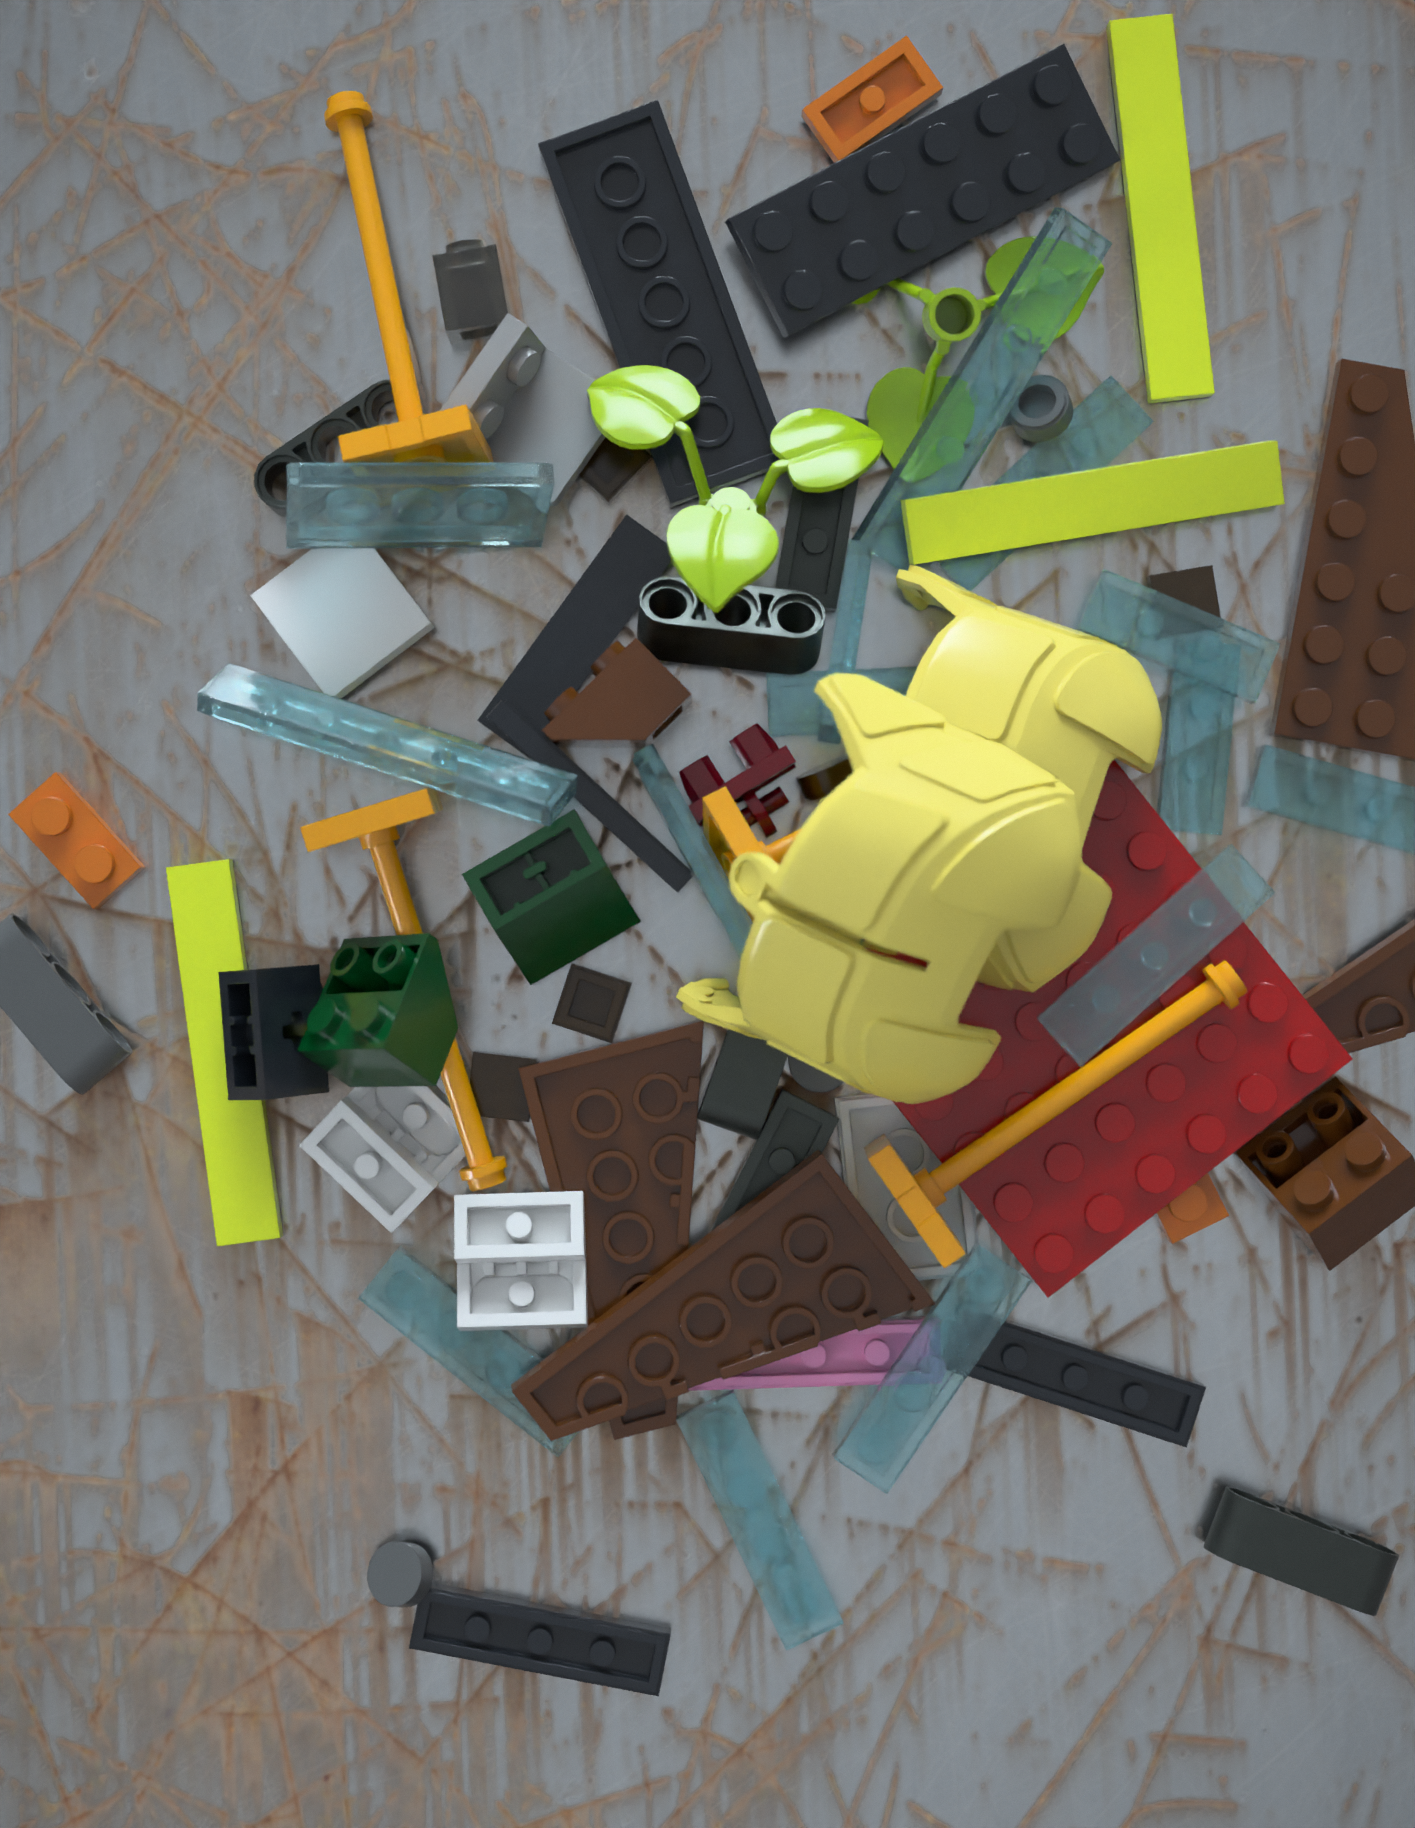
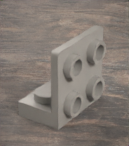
[440,313,605,506]

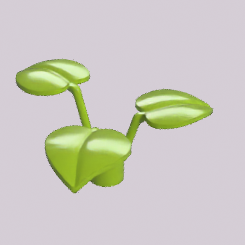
[850,236,1104,482]
[587,365,883,613]

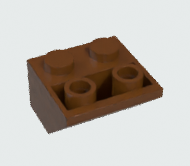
[542,638,692,748]
[1235,1076,1415,1271]

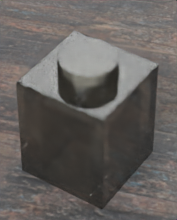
[432,239,510,345]

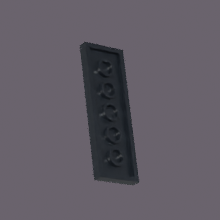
[725,44,1120,338]
[538,100,780,507]

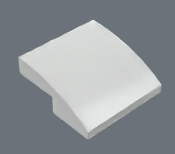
[250,519,435,705]
[299,1086,466,1233]
[454,1191,588,1331]

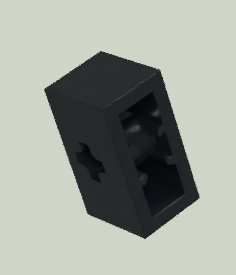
[218,964,329,1100]

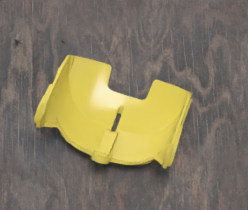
[860,565,1162,992]
[676,673,1081,1104]

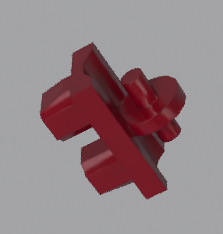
[679,723,796,838]

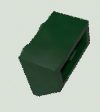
[462,809,641,985]
[298,933,458,1087]

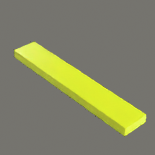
[1106,13,1215,404]
[901,440,1285,565]
[166,859,283,1246]

